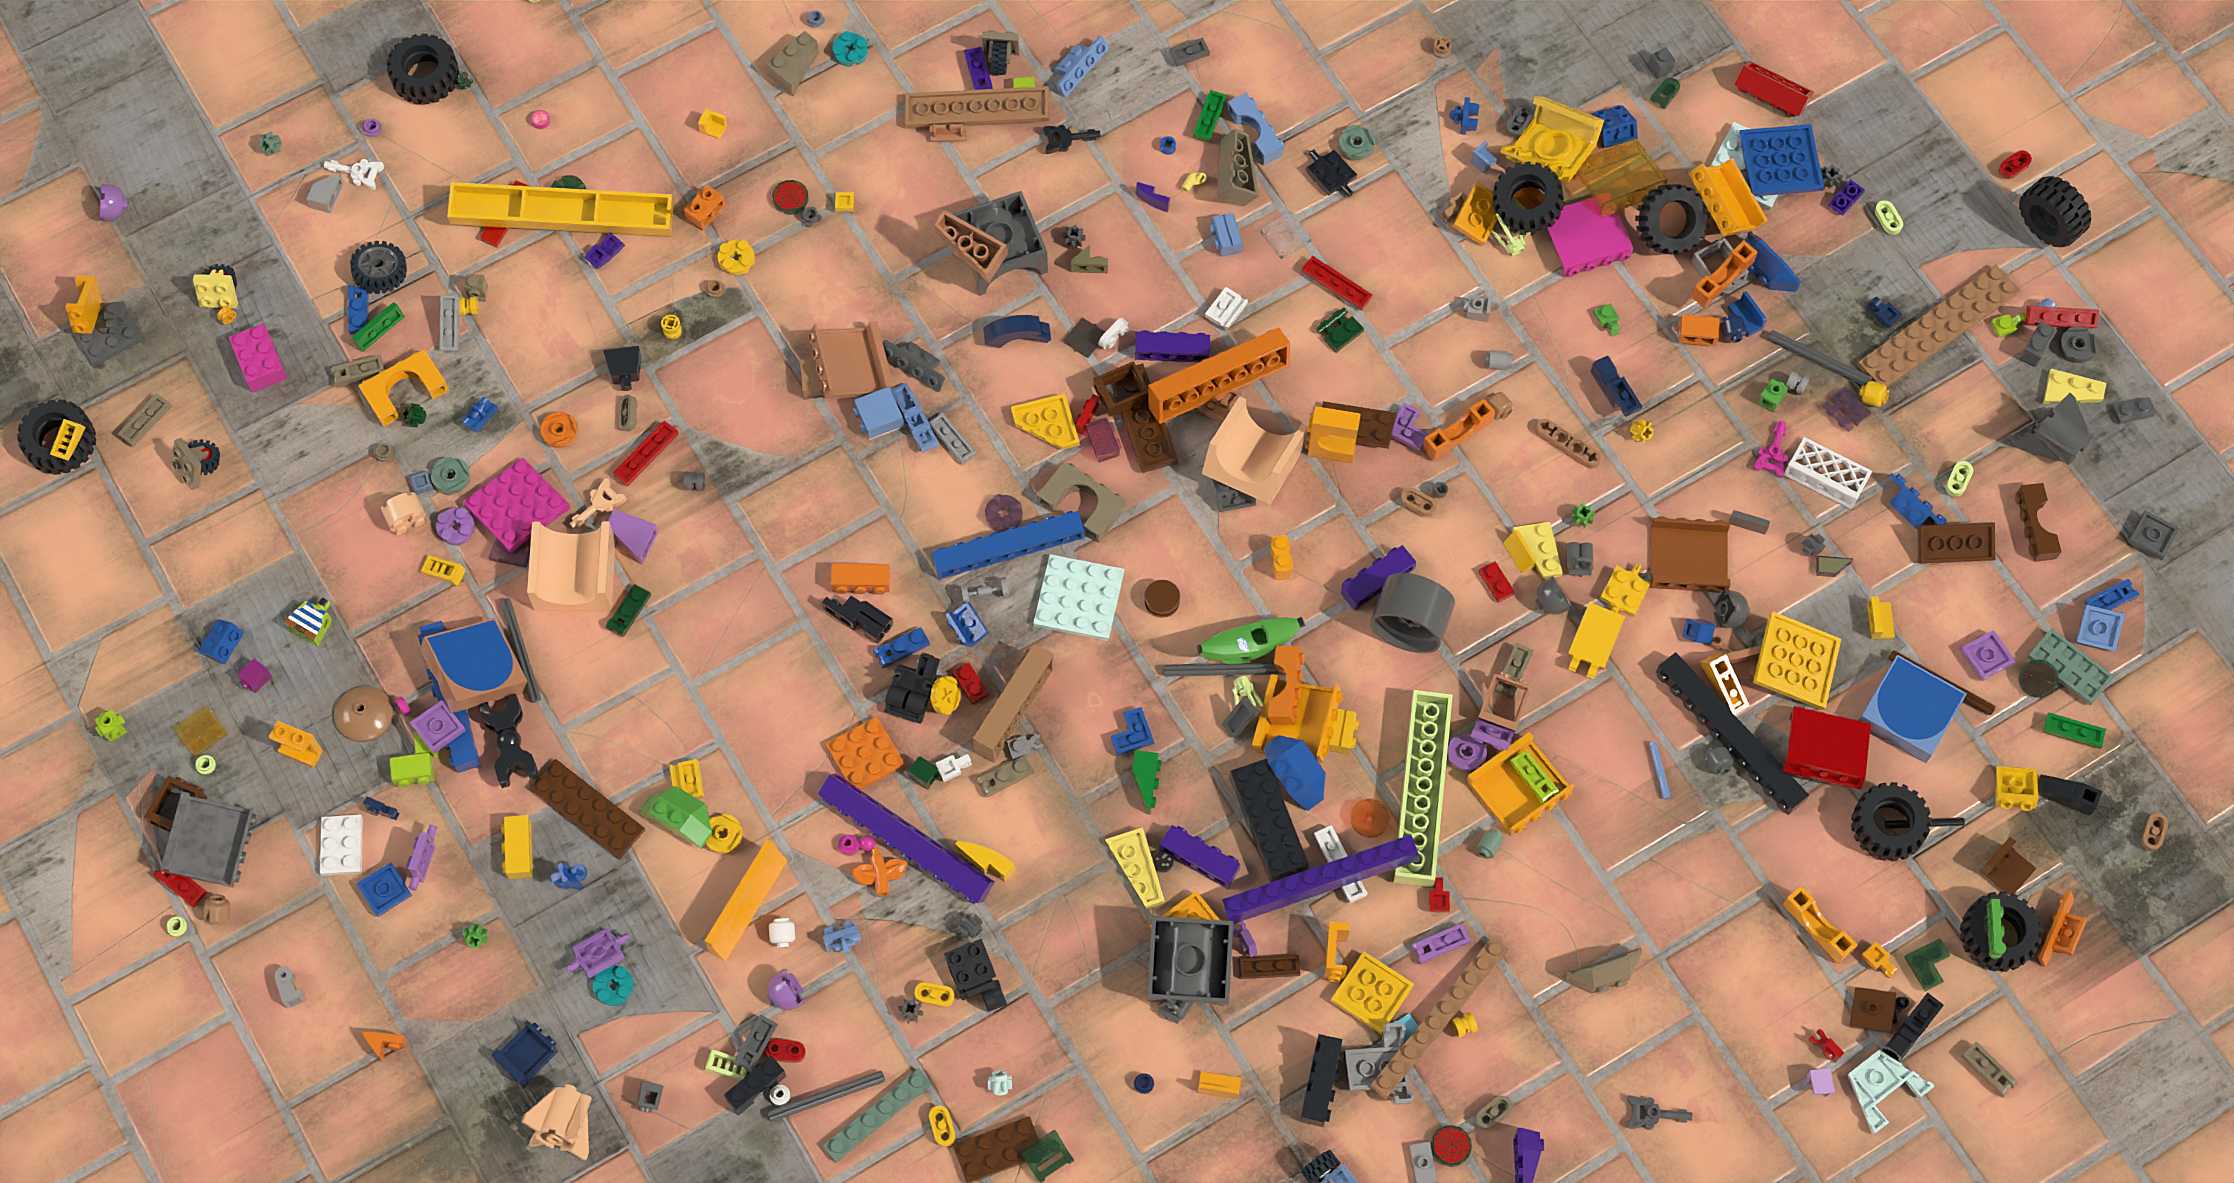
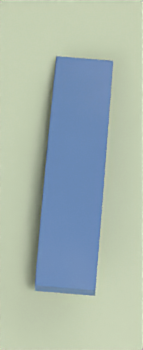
[891,383,939,453]

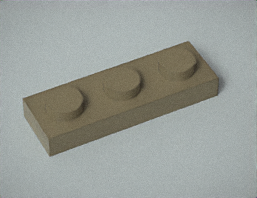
[118,393,172,447]

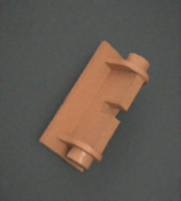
[930,123,967,142]

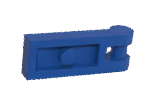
[348,285,369,335]
[2084,579,2140,610]
[873,627,930,668]

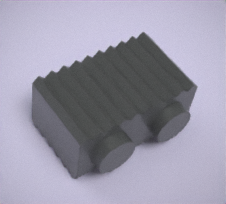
[2020,322,2057,367]

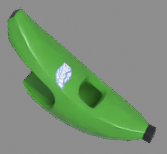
[1197,617,1305,664]

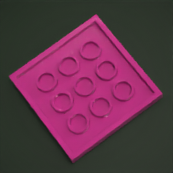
[463,458,570,553]

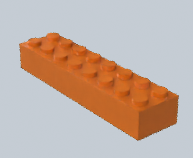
[1148,327,1290,424]

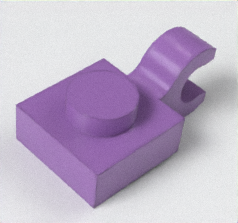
[1233,921,1257,957]

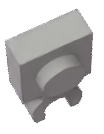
[1007,734,1043,761]

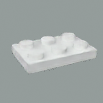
[320,815,363,876]

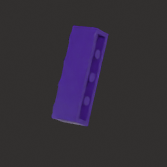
[1135,330,1210,363]
[1341,545,1416,611]
[1160,825,1241,889]

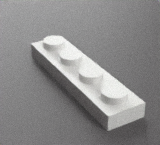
[1313,825,1368,904]

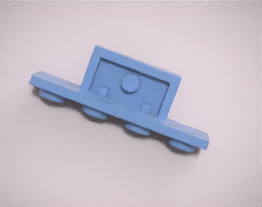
[1055,36,1109,97]

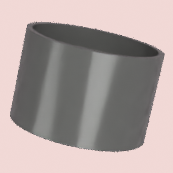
[1370,573,1455,653]

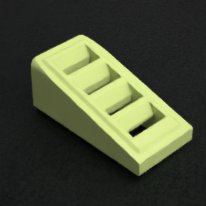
[704,1049,750,1081]

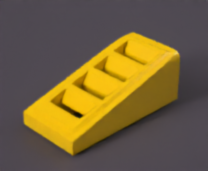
[50,419,85,461]
[420,555,465,586]

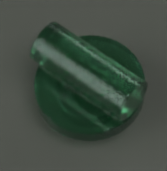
[456,72,474,89]

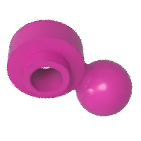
[838,835,875,856]

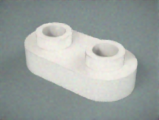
[1098,318,1129,349]

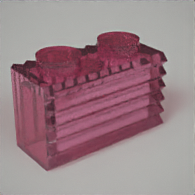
[1085,417,1122,463]

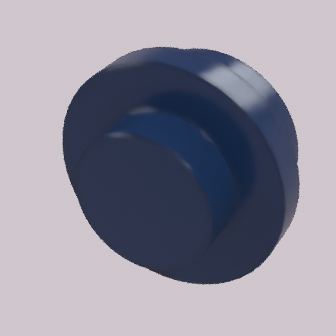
[1134,1073,1154,1094]

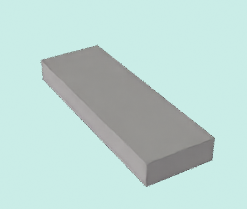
[439,295,460,351]
[929,412,977,465]

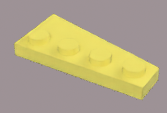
[1105,827,1166,908]

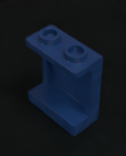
[492,1020,558,1087]

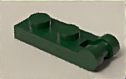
[606,584,651,637]

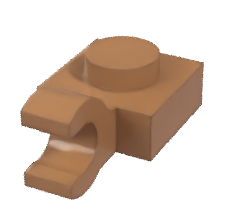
[1440,191,1467,221]

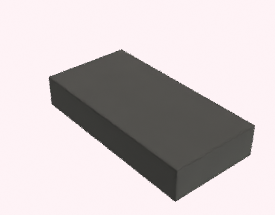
[1729,510,1770,535]
[1221,697,1258,738]

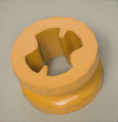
[217,306,236,325]

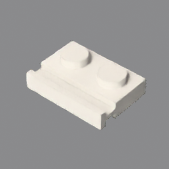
[1205,287,1248,330]

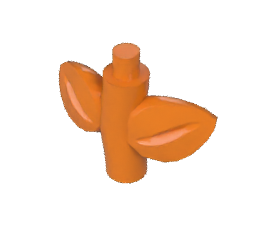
[851,848,907,897]

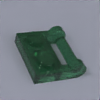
[1020,1130,1074,1183]

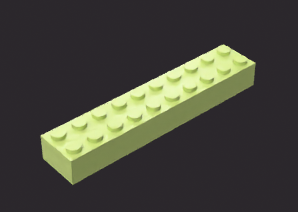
[1393,690,1453,887]

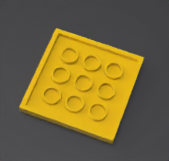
[1753,611,1841,710]

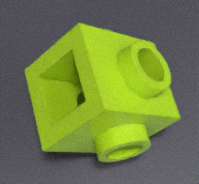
[94,709,127,742]

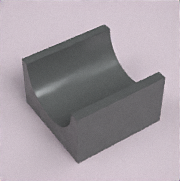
[1147,916,1233,1006]

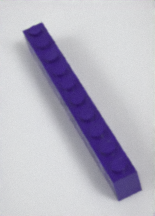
[818,773,995,904]
[1222,834,1420,924]

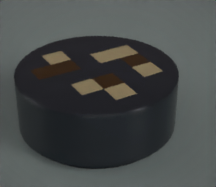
[1154,851,1173,872]

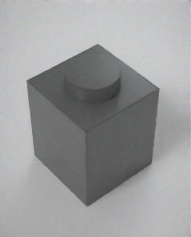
[1648,47,1676,79]

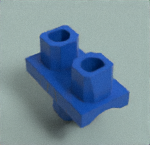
[1449,97,1479,135]
[461,396,499,433]
[551,863,587,890]

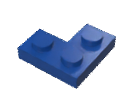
[1111,707,1154,756]

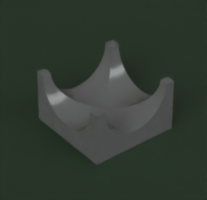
[953,191,1048,296]

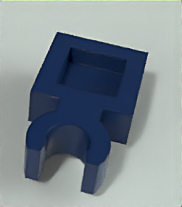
[363,796,400,820]

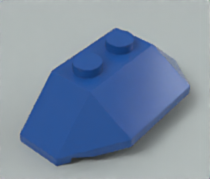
[1745,231,1801,292]
[1263,735,1326,811]

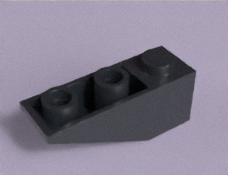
[2037,774,2103,816]

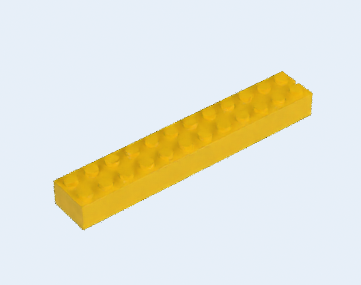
[447,182,674,237]

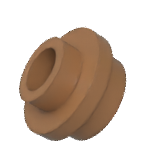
[706,280,725,298]

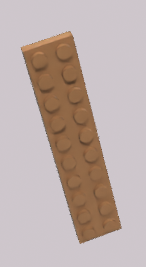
[1857,264,2021,388]

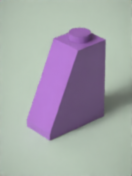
[606,509,658,564]

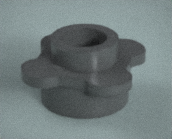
[800,207,822,227]

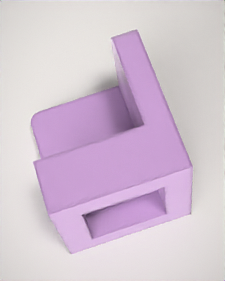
[1806,1068,1835,1097]

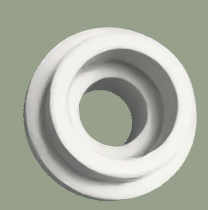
[770,1085,790,1105]

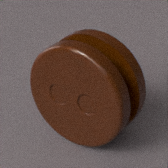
[1145,580,1180,618]

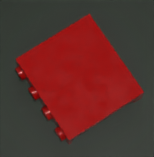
[1783,706,1871,790]

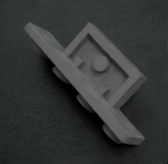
[883,340,945,392]

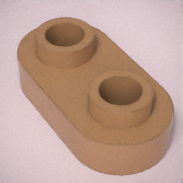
[1401,487,1437,517]
[2141,813,2168,851]

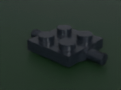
[1306,149,1357,197]

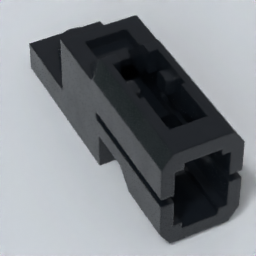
[822,595,893,644]
[1882,992,1944,1062]

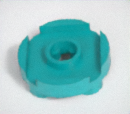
[832,31,868,67]
[593,965,634,1006]

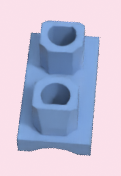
[823,920,862,954]

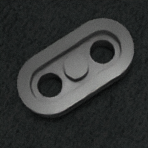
[1506,105,1534,137]

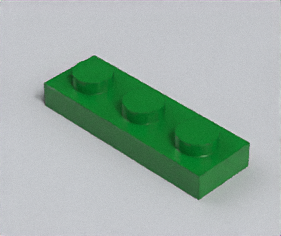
[1193,90,1227,143]
[351,302,405,352]
[2043,712,2106,749]

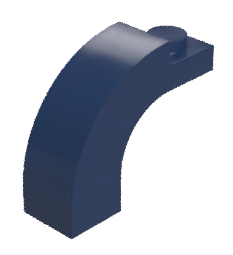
[983,315,1051,348]

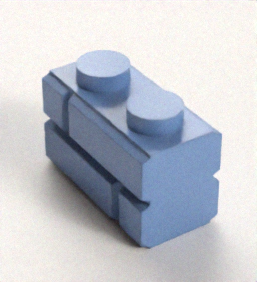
[1209,213,1243,257]

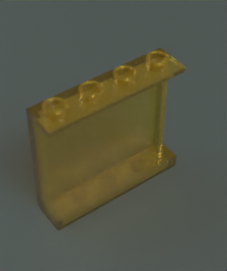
[1572,139,1668,217]

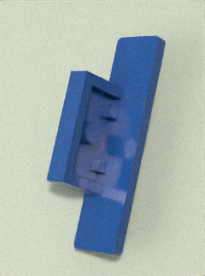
[1889,473,1947,529]

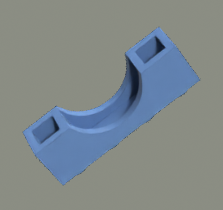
[1227,92,1284,165]

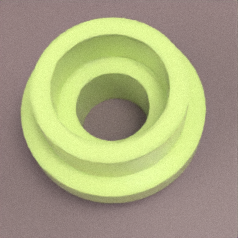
[195,755,216,775]
[166,916,187,937]

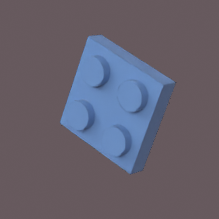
[2076,604,2125,651]

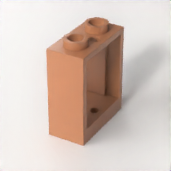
[1478,672,1531,731]

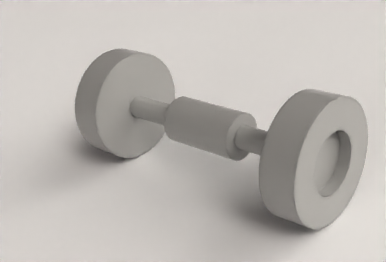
[960,577,1009,604]

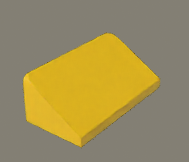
[1503,530,1536,573]

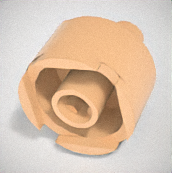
[381,492,426,535]

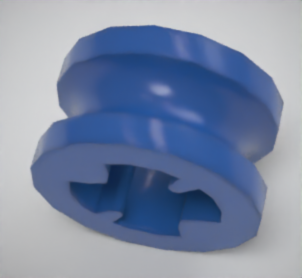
[1160,136,1176,155]

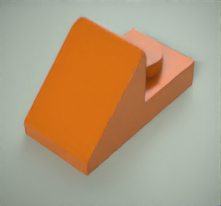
[363,1031,408,1062]

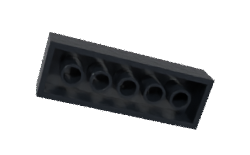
[1229,759,1309,883]

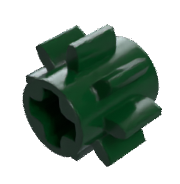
[403,403,426,428]

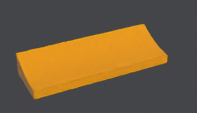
[704,839,788,961]

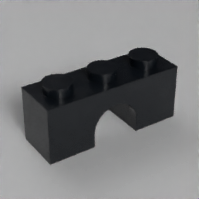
[724,1056,787,1116]

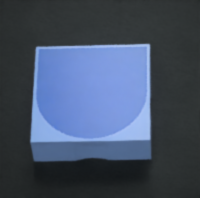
[1859,655,1967,763]

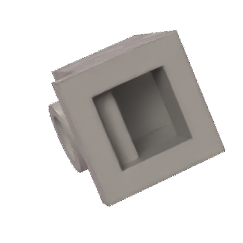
[1463,296,1492,322]

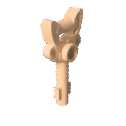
[569,479,627,529]

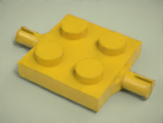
[1599,563,1651,617]

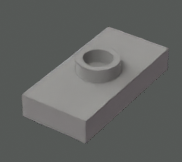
[1409,1142,1437,1183]

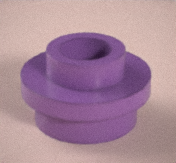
[363,119,382,137]

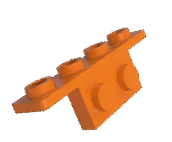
[2037,890,2087,967]

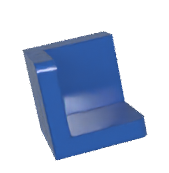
[1682,618,1716,643]

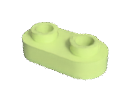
[1875,201,1903,235]
[1946,461,1973,497]

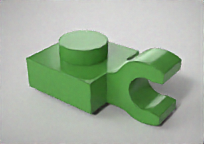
[1594,303,1620,336]

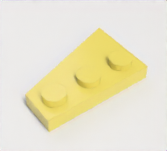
[2043,369,2106,404]
[1512,522,1563,579]

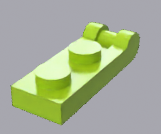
[1510,750,1560,805]

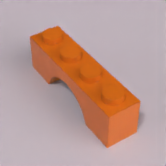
[1691,241,1758,308]
[1422,398,1495,461]
[1268,646,1305,725]

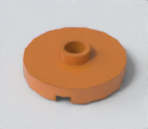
[540,411,578,448]

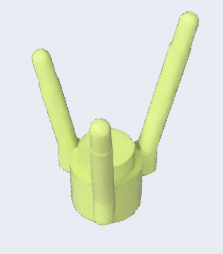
[1491,213,1526,256]
[1232,676,1263,707]

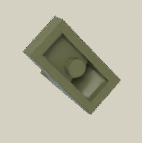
[1071,245,1108,273]

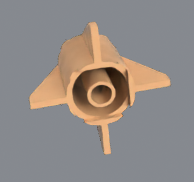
[521,1084,592,1160]

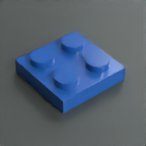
[356,862,412,917]

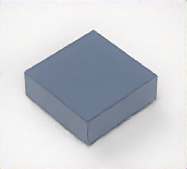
[410,471,434,495]

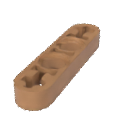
[1536,419,1601,468]

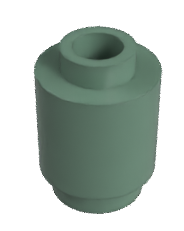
[1476,829,1504,859]

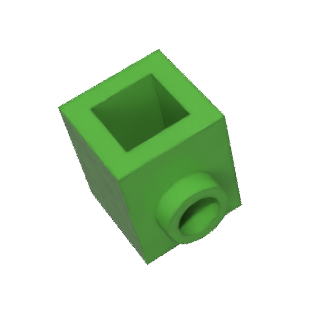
[1758,379,1788,413]

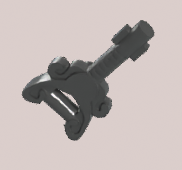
[1627,1095,1693,1130]

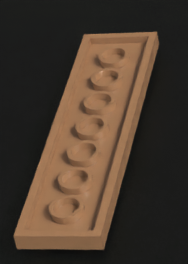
[905,86,1049,128]

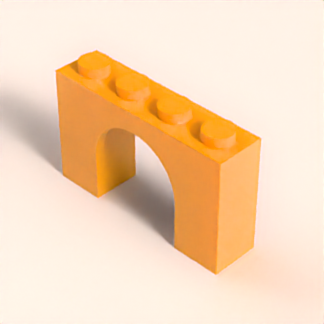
[358,349,449,427]
[1305,406,1361,463]

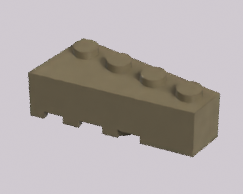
[1217,129,1259,206]

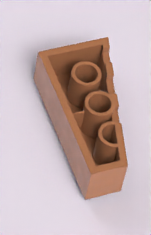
[934,210,1008,283]

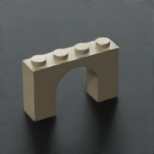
[1037,461,1126,543]

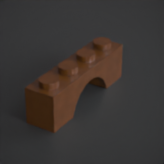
[2015,483,2062,562]

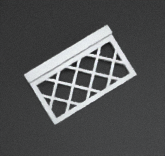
[1784,437,1872,509]

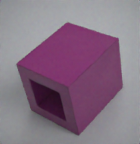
[237,658,272,693]

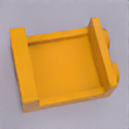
[65,275,103,334]
[269,721,323,768]
[1324,921,1350,983]

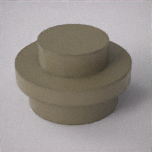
[375,443,394,462]

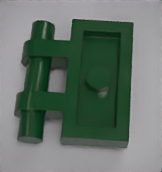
[1316,307,1364,353]

